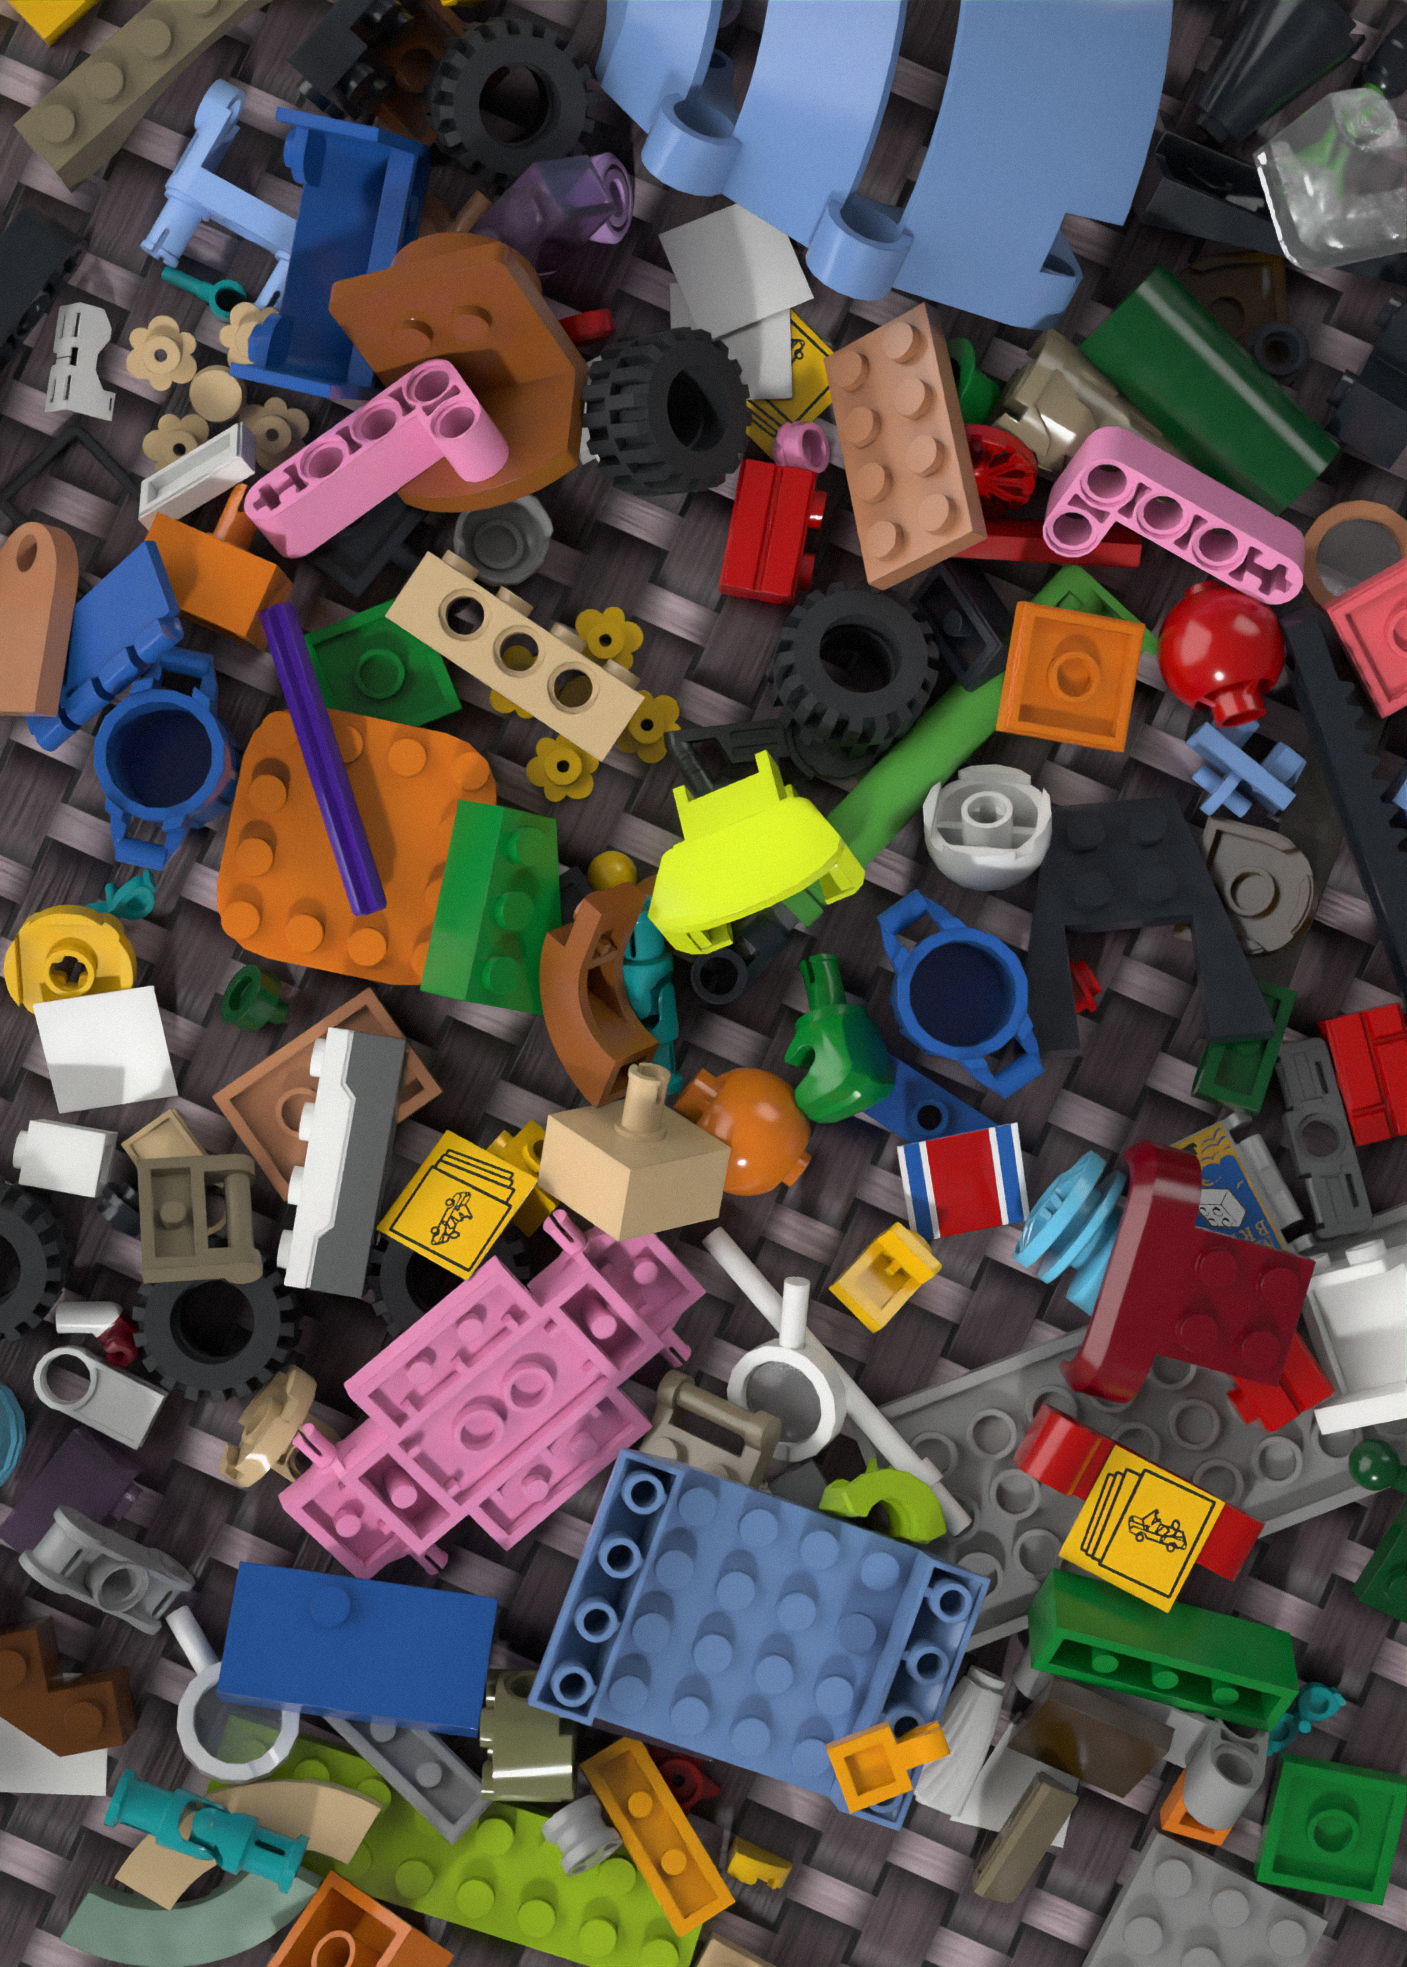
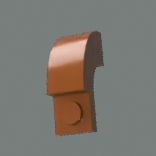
[539,881,660,1109]

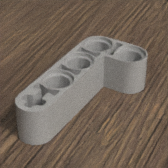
[1013,1642,1269,1830]

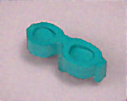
[84,869,156,920]
[1267,1682,1346,1757]

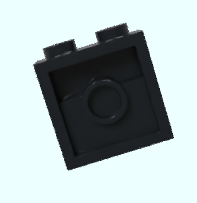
[287,0,421,121]

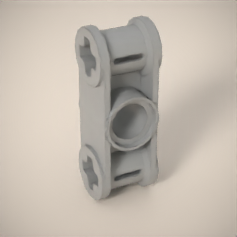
[18,1505,195,1635]

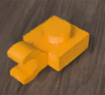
[825,1720,951,1814]

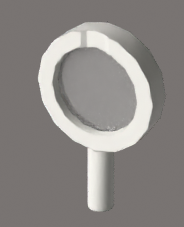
[727,1277,847,1462]
[166,1605,300,1785]

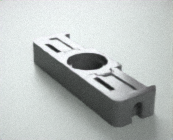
[1274,1038,1373,1242]

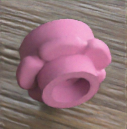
[772,420,830,473]

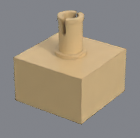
[537,1062,731,1242]

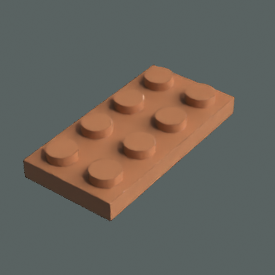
[824,302,988,591]

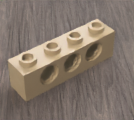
[385,550,645,762]

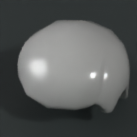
[453,494,553,587]

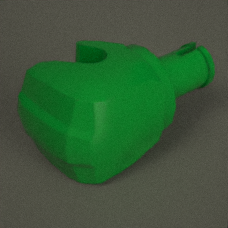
[785,954,895,1123]

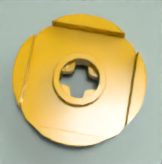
[4,905,137,1022]

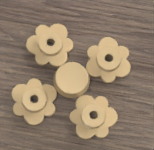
[126,302,310,472]

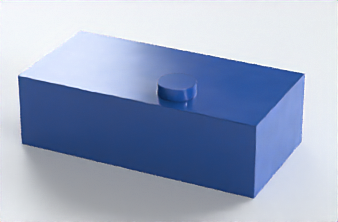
[216,1561,498,1738]

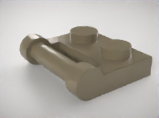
[137,1154,263,1284]
[639,1369,783,1489]

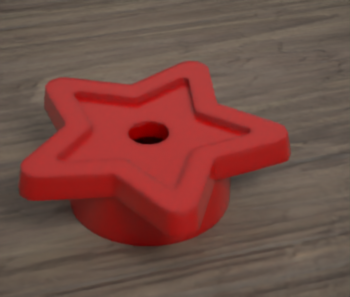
[648,1745,720,1818]

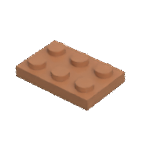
[212,987,445,1202]

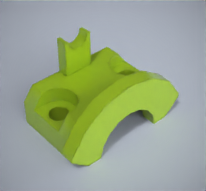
[818,1458,947,1544]

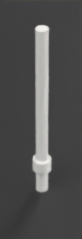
[702,1226,973,1538]

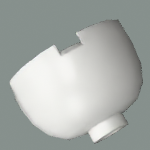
[923,764,1052,891]

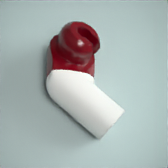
[56,1301,144,1367]

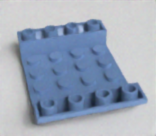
[527,1447,991,1831]

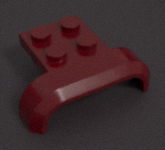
[1059,1139,1316,1404]

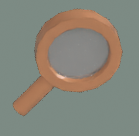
[1301,500,1407,615]

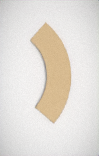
[114,1778,383,1911]

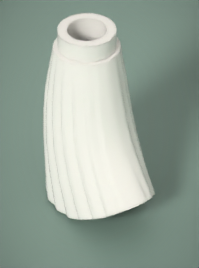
[914,1665,1006,1816]

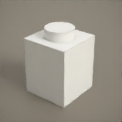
[13,1119,118,1198]

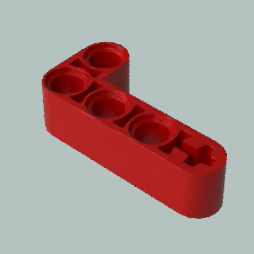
[1012,1402,1265,1582]

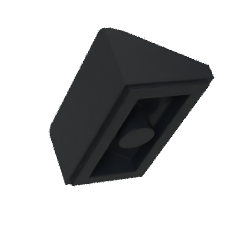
[909,557,1014,692]

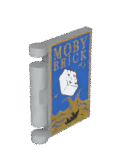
[1169,1112,1318,1255]

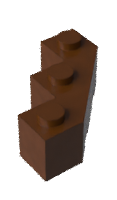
[0,1615,138,1757]

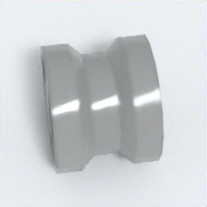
[541,1794,623,1877]

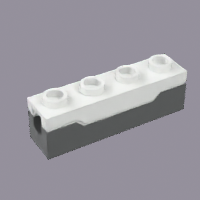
[277,1027,412,1298]

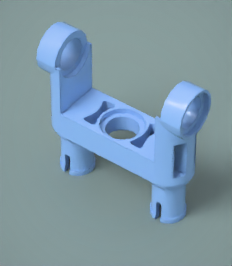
[140,78,297,312]

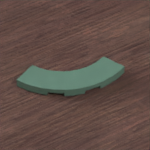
[59,1865,322,1967]

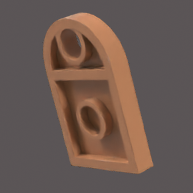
[0,522,79,717]

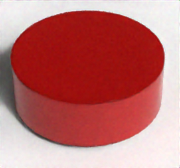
[558,309,616,348]

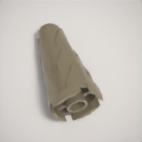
[984,328,1199,503]

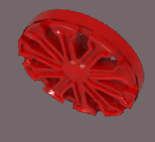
[964,424,1038,516]

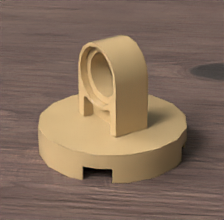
[218,1364,341,1488]

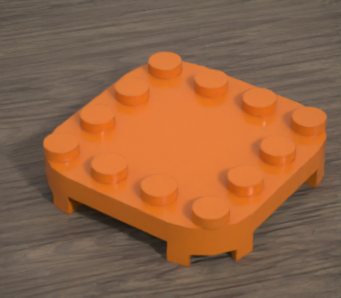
[217,708,498,985]

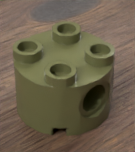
[480,1669,580,1802]

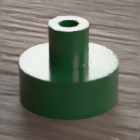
[221,964,289,1033]

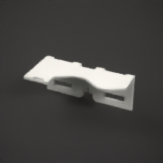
[44,302,116,421]

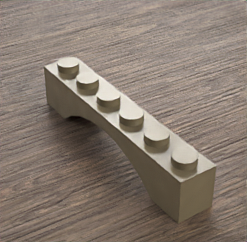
[13,0,273,193]

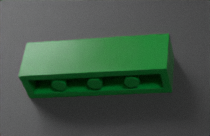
[1027,1568,1299,1732]

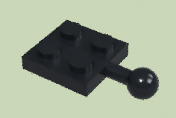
[304,419,472,615]

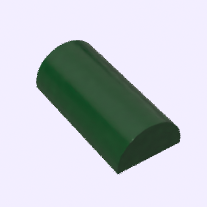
[1078,262,1340,517]

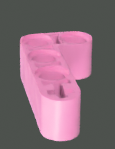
[244,359,509,559]
[1043,426,1305,604]

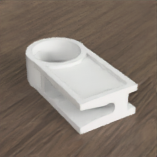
[33,1344,170,1450]

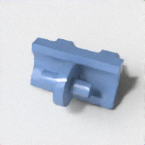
[1185,720,1307,818]

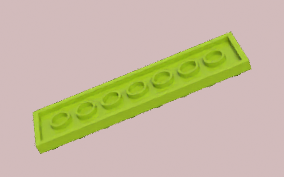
[205,1711,719,1967]

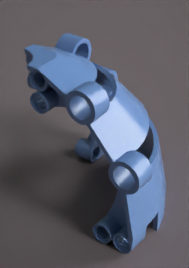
[595,0,1173,331]

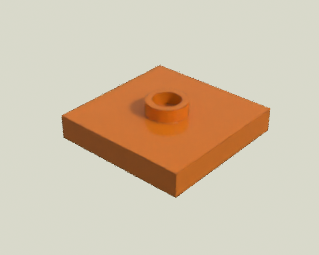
[995,601,1146,752]

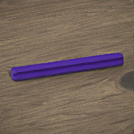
[260,602,387,917]

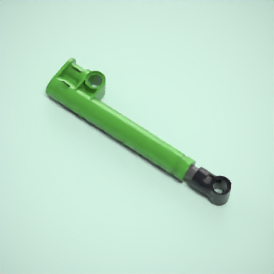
[690,564,1157,1006]

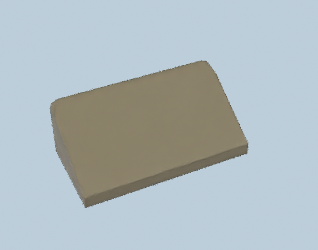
[972,1771,1079,1904]

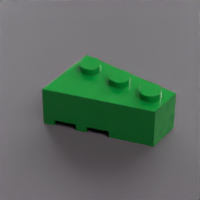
[420,800,562,1016]

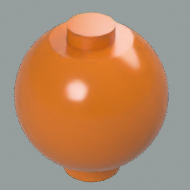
[672,1067,812,1196]

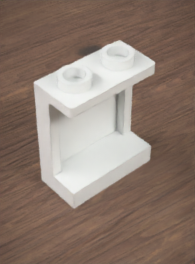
[1301,1239,1407,1435]

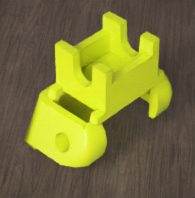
[647,750,866,955]

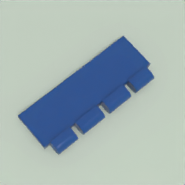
[25,541,184,752]

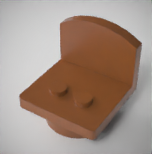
[328,232,589,512]

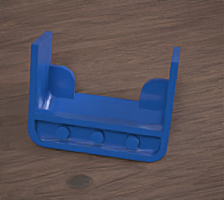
[229,106,431,401]

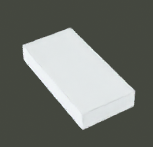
[138,421,256,531]

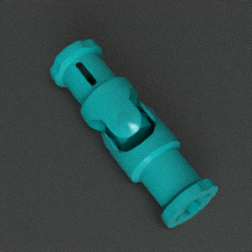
[623,896,683,1095]
[104,1768,310,1895]

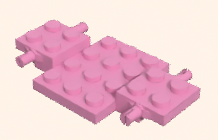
[278,1209,707,1580]

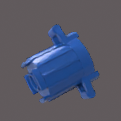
[94,646,244,872]
[876,889,1045,1100]

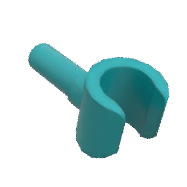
[161,265,247,323]

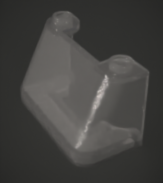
[1253,88,1407,271]

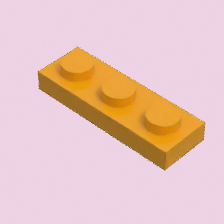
[579,1731,736,1938]

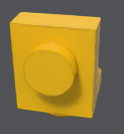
[828,1222,942,1334]

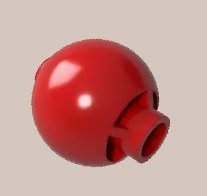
[1156,580,1286,728]

